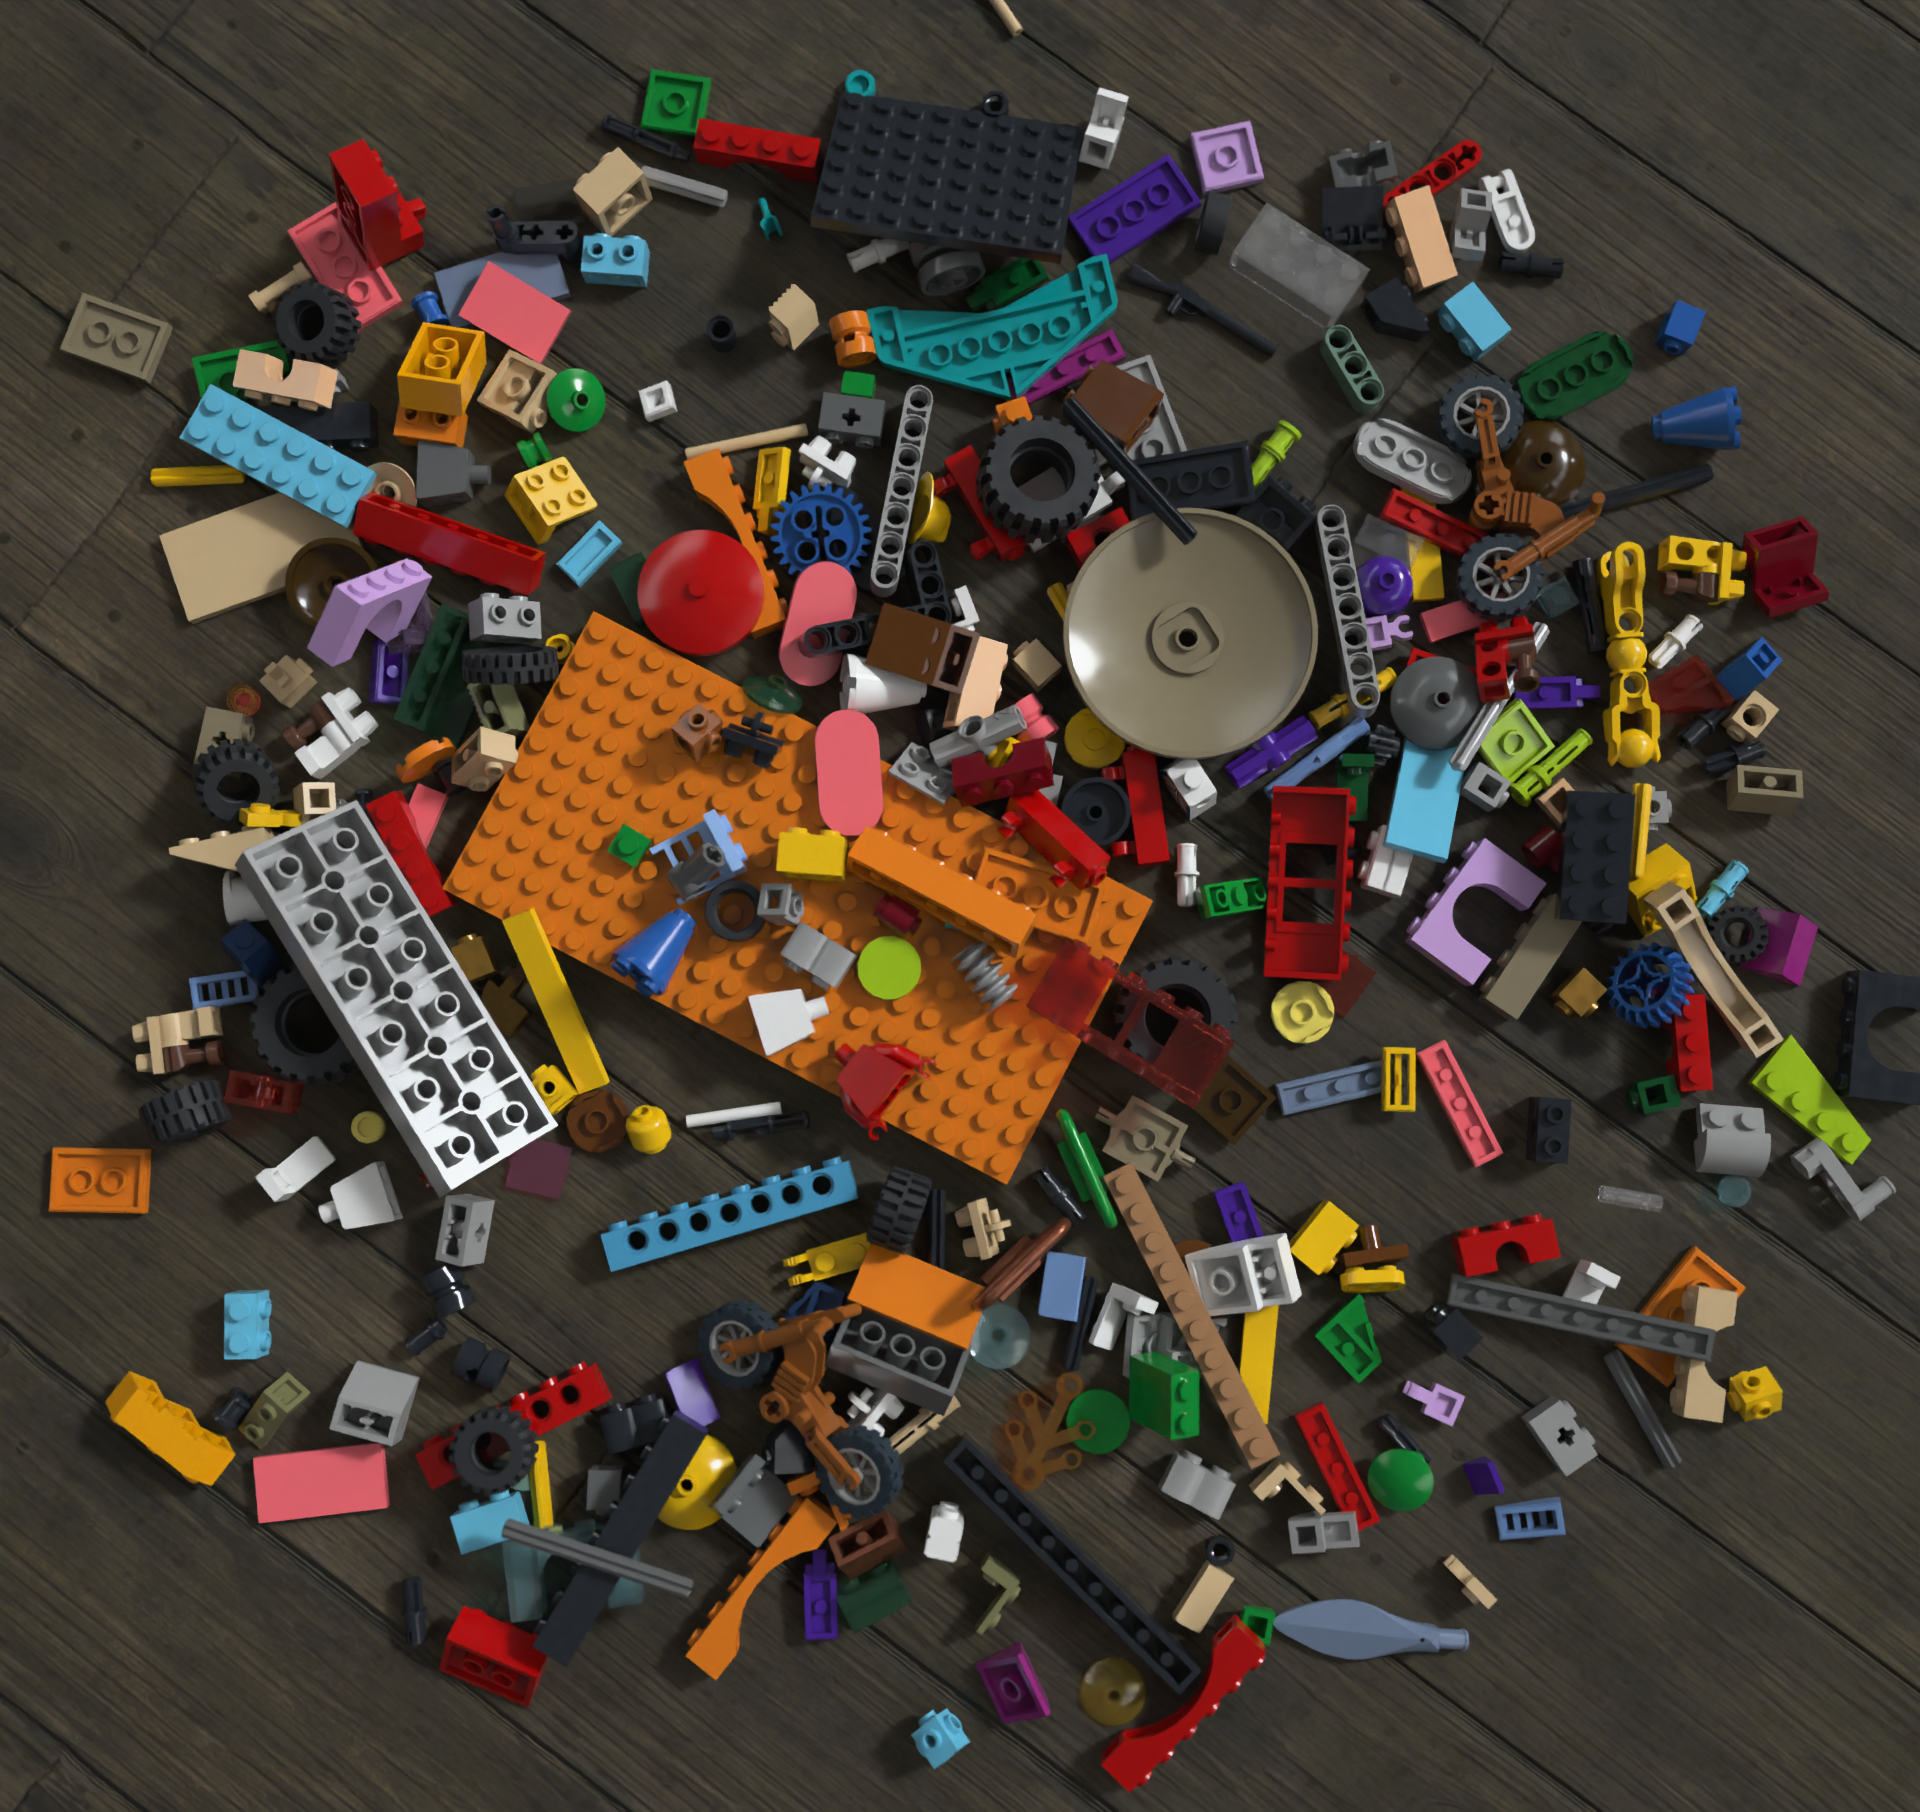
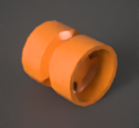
[829,310,877,368]

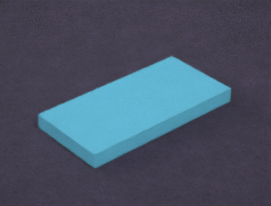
[1383,738,1464,863]

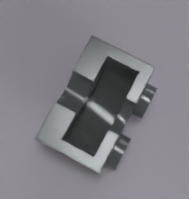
[1329,140,1398,187]

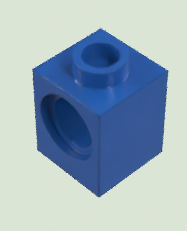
[1654,300,1706,355]

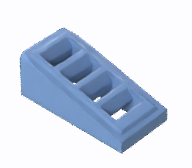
[189,971,259,1010]
[1495,1497,1566,1540]

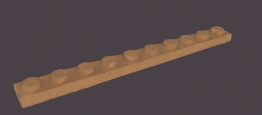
[1102,1162,1280,1469]

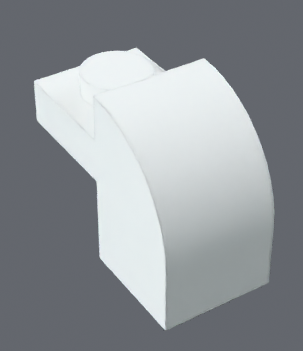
[1079,87,1129,170]

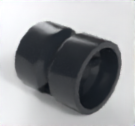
[419,1264,476,1320]
[450,1337,511,1394]

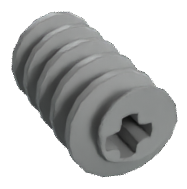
[950,942,1018,1014]

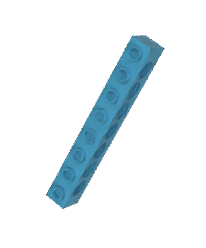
[601,1156,860,1272]

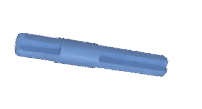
[1263,718,1370,801]

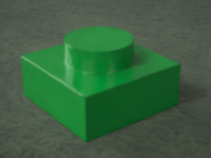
[607,824,653,868]

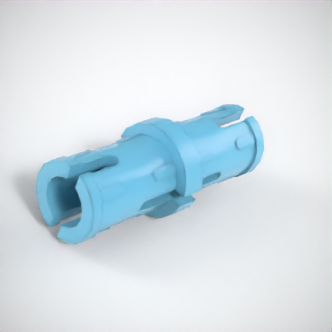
[1696,860,1749,920]

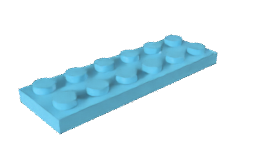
[179,384,377,529]

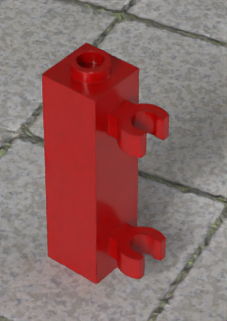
[933,445,1028,562]
[1101,746,1170,868]
[997,790,1111,891]

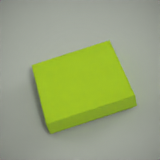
[1478,698,1555,783]

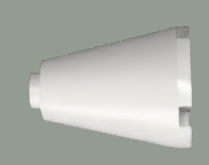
[840,654,927,714]

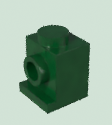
[1626,1074,1682,1114]

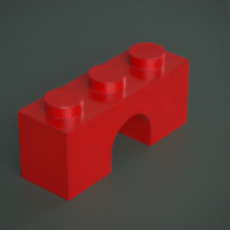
[1662,994,1713,1092]
[1451,1213,1561,1277]

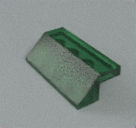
[393,604,504,748]

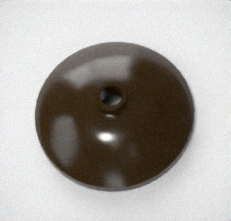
[1500,421,1586,505]
[285,537,378,628]

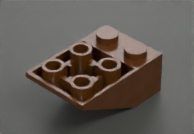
[864,602,981,694]

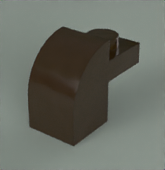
[482,963,534,1037]

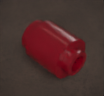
[873,894,923,938]

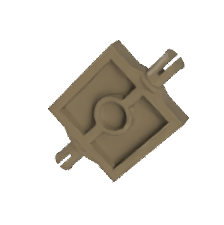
[1094,1095,1196,1182]

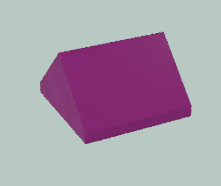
[1738,907,1818,987]
[976,1641,1050,1724]

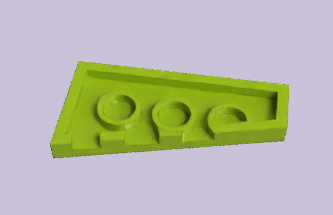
[1748,1034,1871,1165]

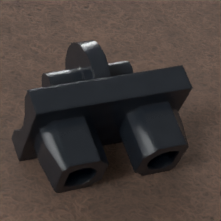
[722,711,785,769]

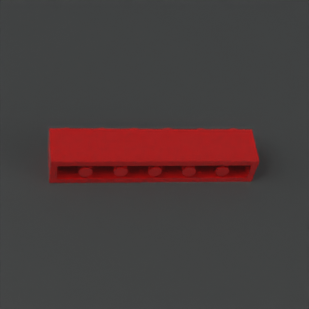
[353,492,546,596]

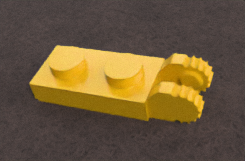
[782,1232,871,1286]

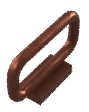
[971,1218,1071,1312]

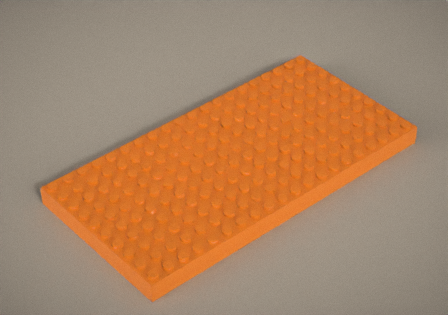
[443,611,1153,1185]

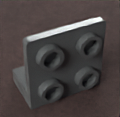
[708,1454,798,1547]

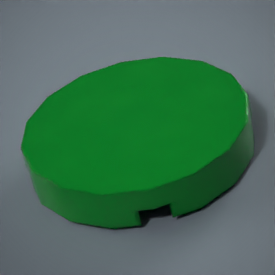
[1066,1388,1130,1454]

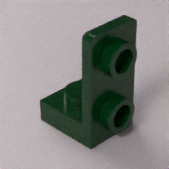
[1336,754,1374,822]

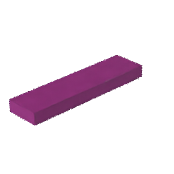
[1007,329,1126,406]

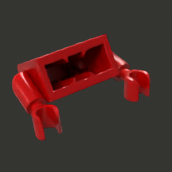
[834,1042,937,1141]

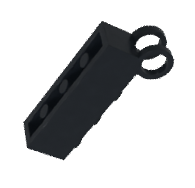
[255,401,379,452]

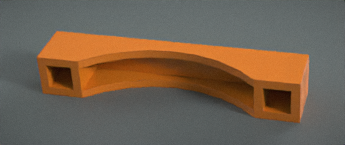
[683,448,788,639]
[686,1494,837,1680]

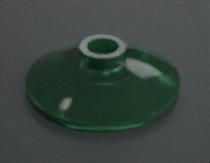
[742,675,803,714]

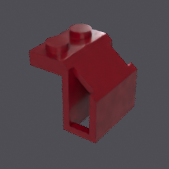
[1742,516,1829,618]

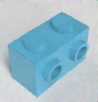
[581,233,650,287]
[1437,282,1512,362]
[224,1290,272,1360]
[450,1490,530,1555]

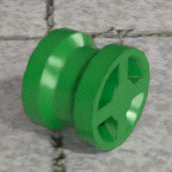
[516,432,553,469]

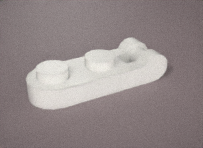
[1479,169,1535,254]

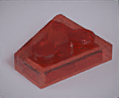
[1648,654,1734,715]

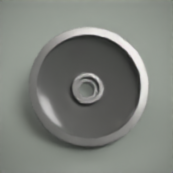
[1390,657,1484,750]

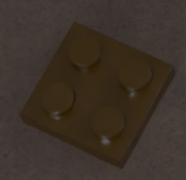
[1185,1055,1276,1145]

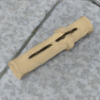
[889,1396,961,1455]

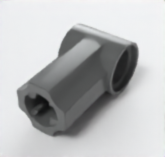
[665,842,725,902]

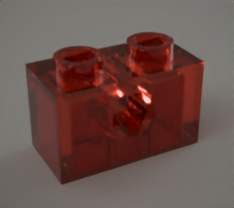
[224,1070,304,1114]

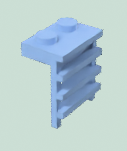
[650,809,748,906]

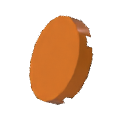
[395,737,456,783]

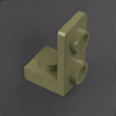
[239,1372,311,1449]
[976,1552,1021,1635]

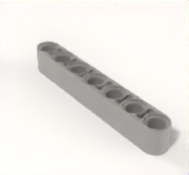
[870,385,933,597]
[1315,505,1380,718]

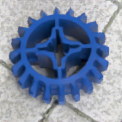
[1606,942,1695,1029]

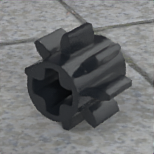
[1361,725,1400,766]

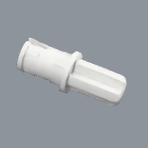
[1648,614,1703,669]
[1174,843,1199,907]

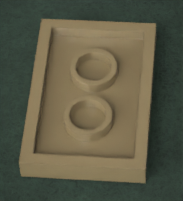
[60,293,173,384]

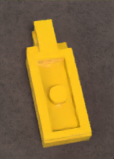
[753,447,791,536]

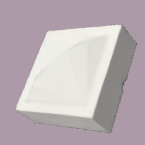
[639,380,677,422]

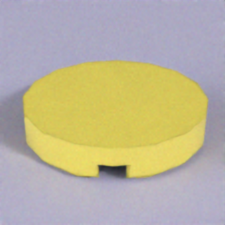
[1270,981,1335,1044]

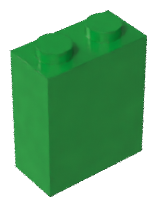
[1129,1351,1199,1440]

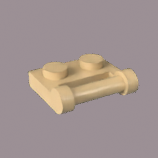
[248,261,316,314]

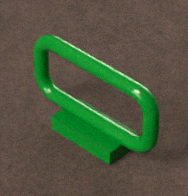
[1055,1109,1117,1229]

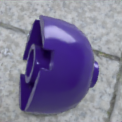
[1356,556,1413,618]

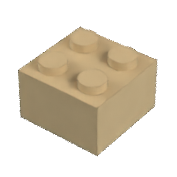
[573,147,653,237]

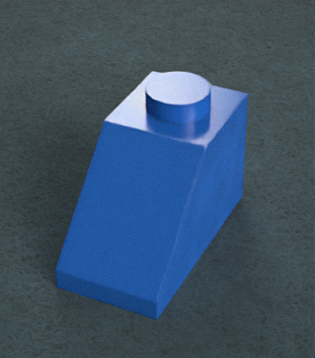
[1716,637,1782,701]

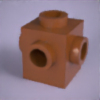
[671,703,725,763]

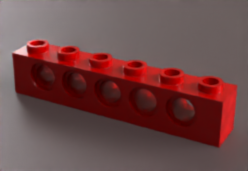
[415,1361,612,1490]

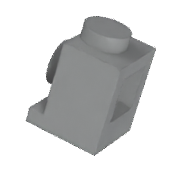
[1459,761,1511,812]
[757,883,804,926]

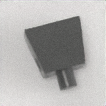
[416,440,491,507]

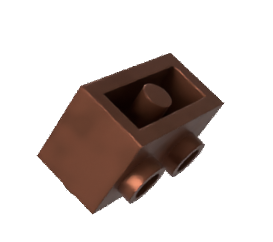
[828,1509,909,1579]

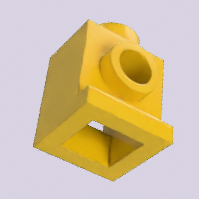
[530,1064,580,1115]

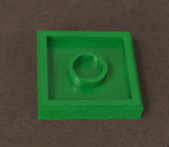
[640,69,712,140]

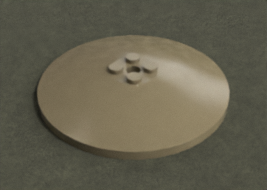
[1063,508,1318,760]

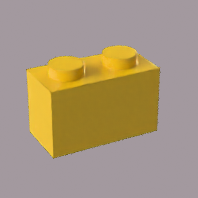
[1289,1199,1359,1275]

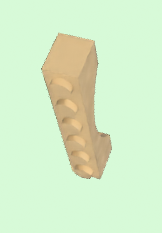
[1643,881,1784,1058]

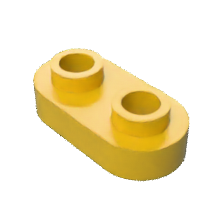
[1340,1265,1405,1293]

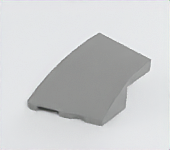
[1122,1312,1227,1379]

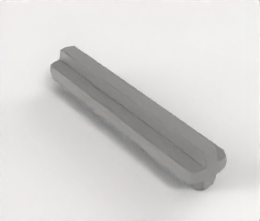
[641,166,728,208]

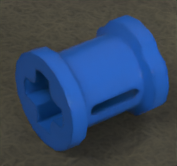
[410,291,449,326]

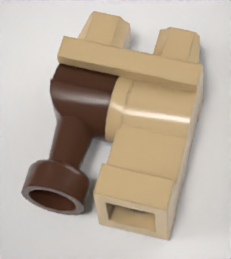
[132,1006,225,1075]

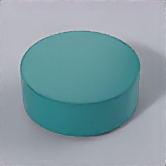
[845,70,876,97]

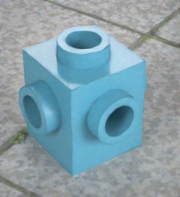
[912,1709,970,1769]

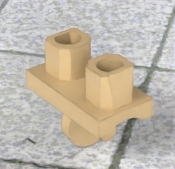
[955,1198,1011,1260]

